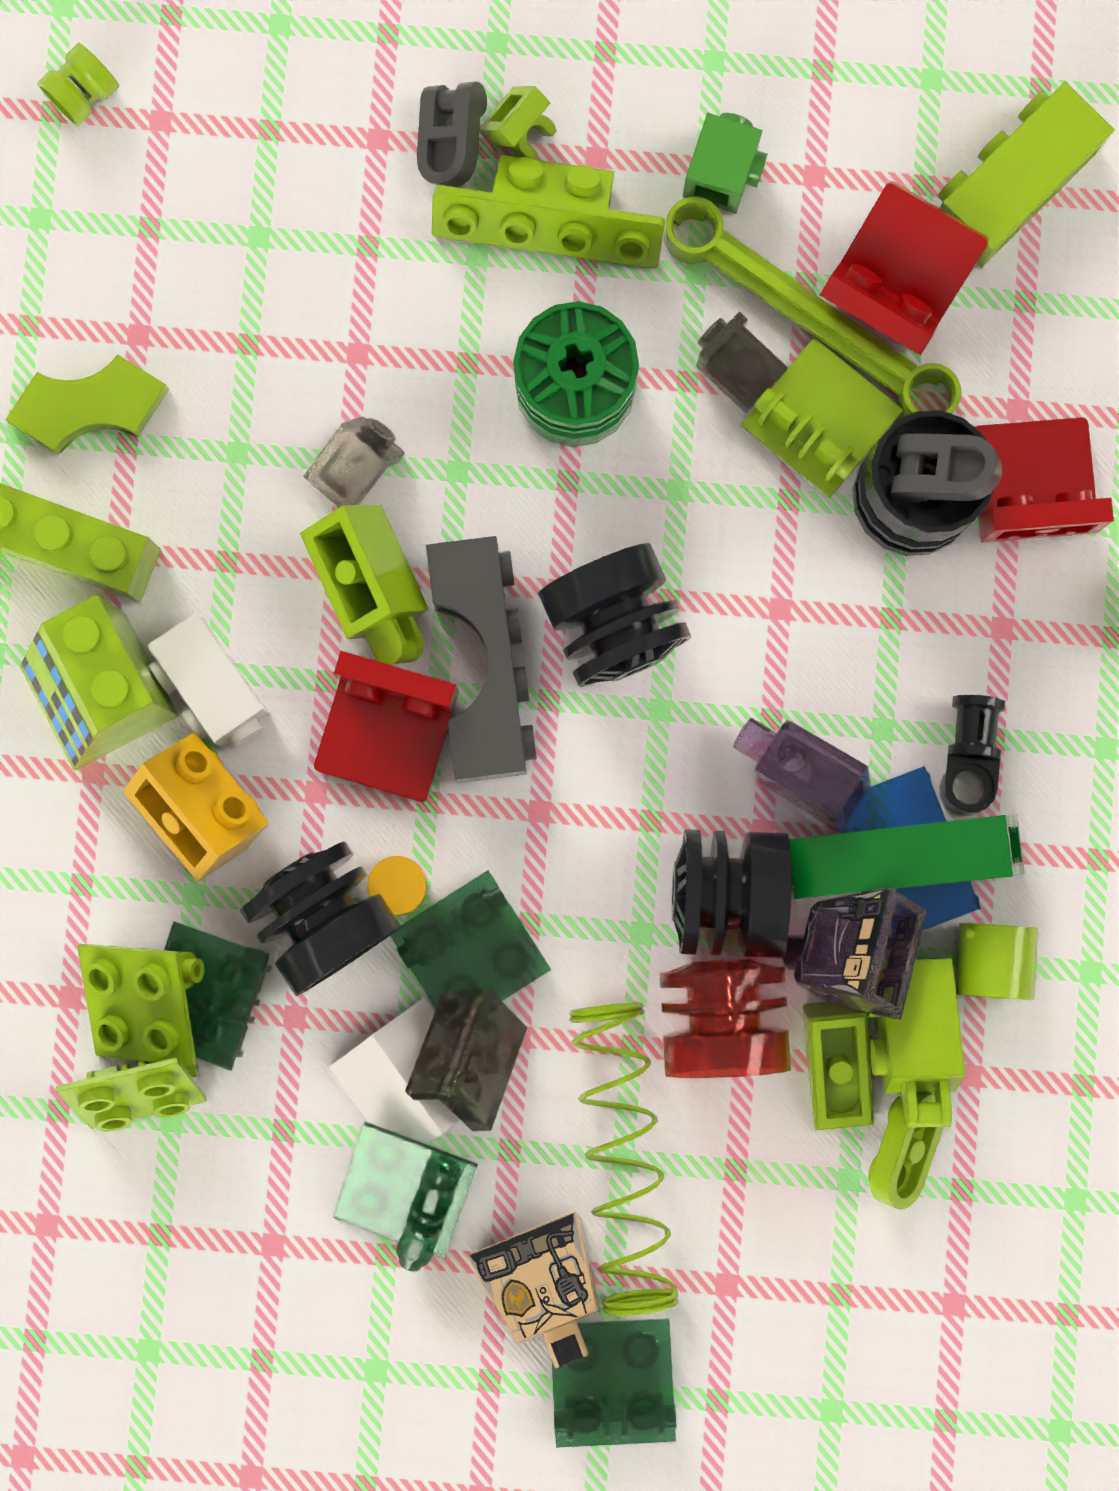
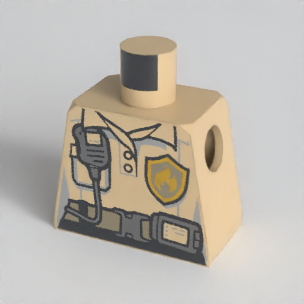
[468,1212,600,1369]

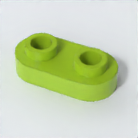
[868,1093,943,1210]

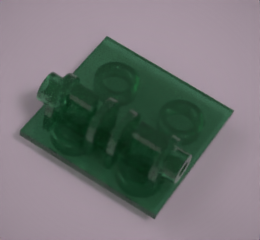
[391,870,551,1034]
[164,921,272,1071]
[333,1121,478,1272]
[552,1318,676,1448]

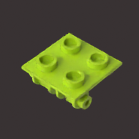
[740,337,903,499]
[77,943,204,1066]
[56,1057,207,1131]

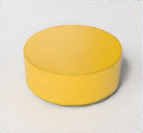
[367,856,427,915]

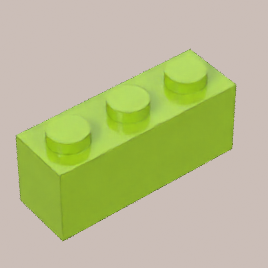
[937,82,1115,268]
[0,483,161,603]

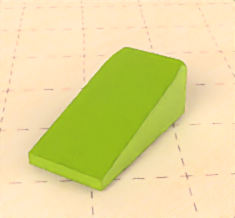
[802,999,874,1131]

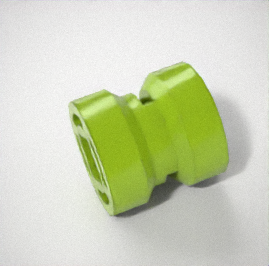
[37,42,120,127]

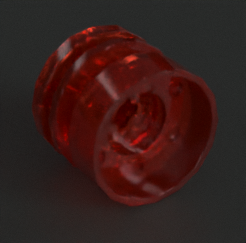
[659,959,791,1078]

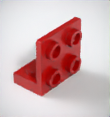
[820,181,989,356]
[975,417,1114,543]
[314,651,459,802]

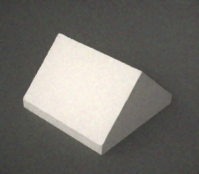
[329,996,494,1163]

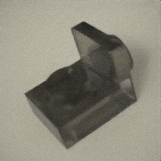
[696,312,788,413]
[303,416,405,508]

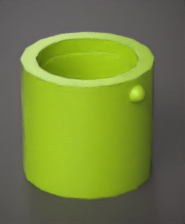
[956,923,1038,1000]

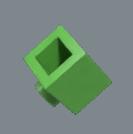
[682,112,768,214]

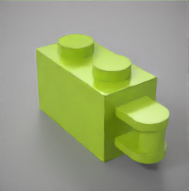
[300,505,429,665]
[865,958,966,1128]

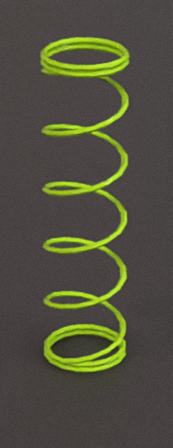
[568,1002,679,1316]

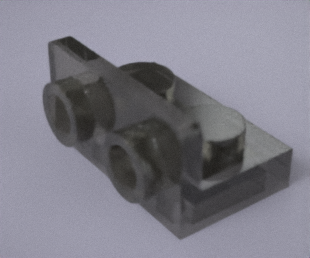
[405,988,528,1131]

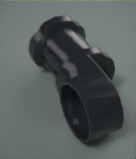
[939,695,1006,815]

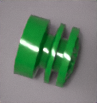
[513,301,639,447]

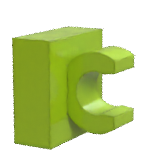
[479,86,557,158]

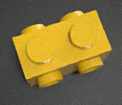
[123,732,270,882]

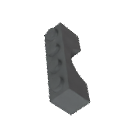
[426,536,537,783]

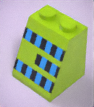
[20,594,179,771]

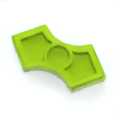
[5,354,169,455]

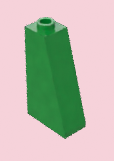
[789,815,1025,899]

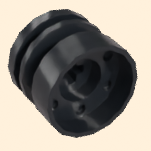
[852,410,994,556]
[538,543,692,687]
[671,829,791,958]
[240,841,402,996]

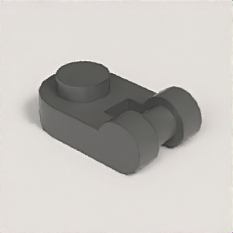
[417,81,487,188]
[890,434,1003,503]

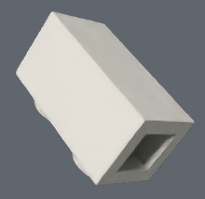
[147,612,270,748]

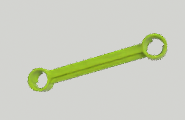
[664,197,961,417]

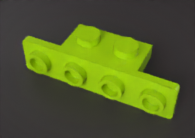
[431,155,665,269]

